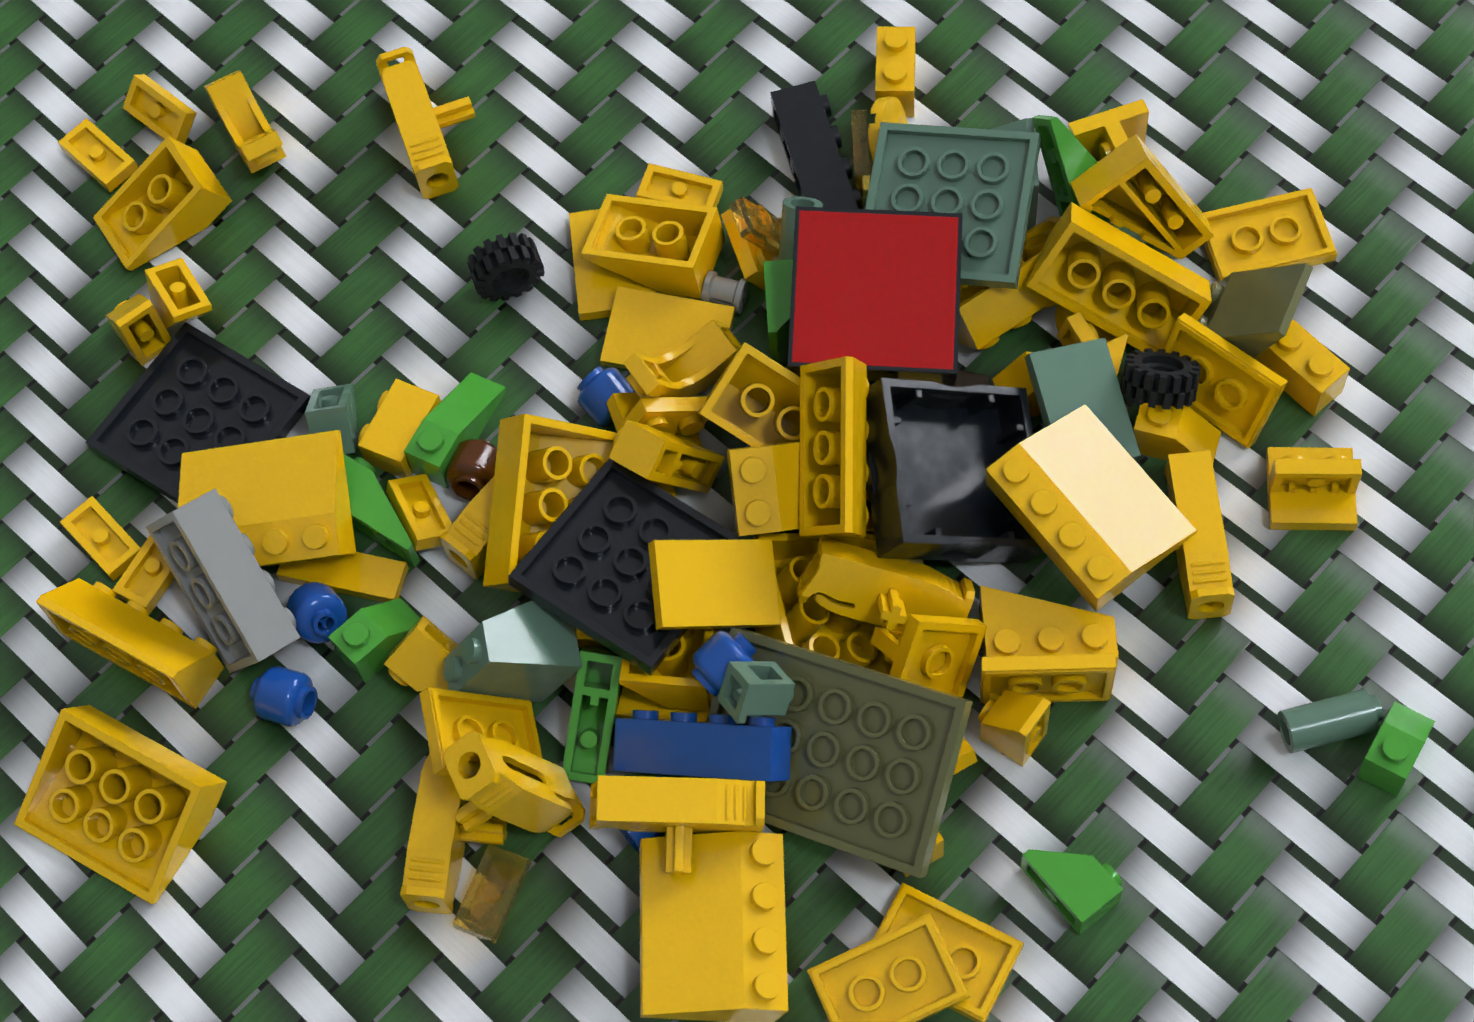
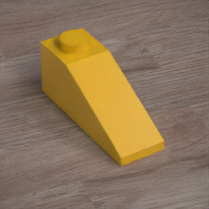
[608,419,725,494]

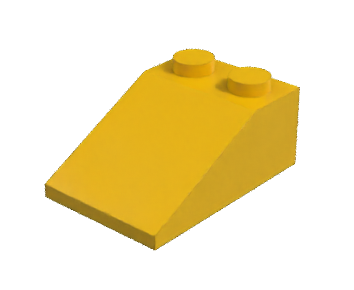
[93,136,232,271]
[581,194,726,299]
[727,441,800,536]

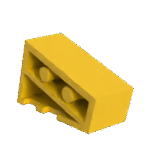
[1070,134,1214,260]
[979,585,1119,674]

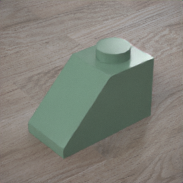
[305,383,358,456]

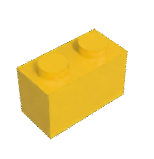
[875,27,916,117]
[1255,318,1350,417]
[358,379,441,478]

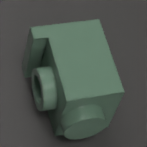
[717,661,795,723]

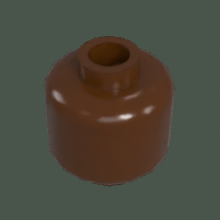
[446,439,497,500]

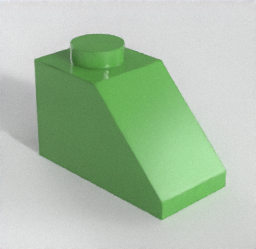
[328,598,420,683]
[1356,701,1435,797]
[1020,849,1123,935]

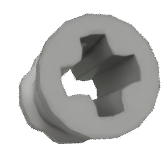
[701,271,750,314]

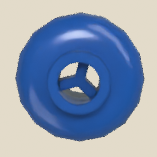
[577,366,636,427]
[286,582,347,644]
[691,631,757,697]
[250,666,318,727]

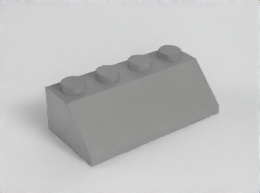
[146,488,300,673]

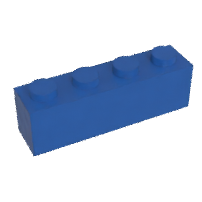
[613,710,792,782]

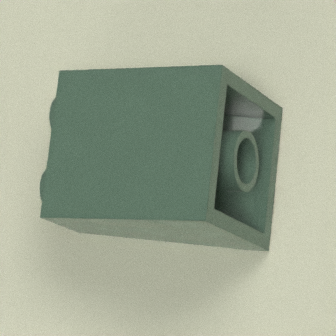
[443,600,582,702]

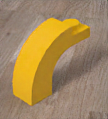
[204,70,287,173]
[623,319,742,398]

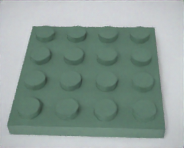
[865,122,1041,289]

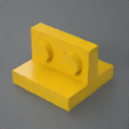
[1068,99,1149,162]
[606,393,709,447]
[1266,447,1362,531]
[870,614,987,698]

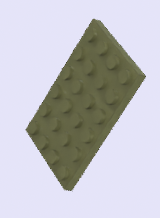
[692,627,973,878]

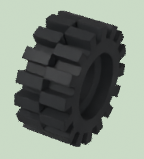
[467,232,545,301]
[1121,348,1201,410]

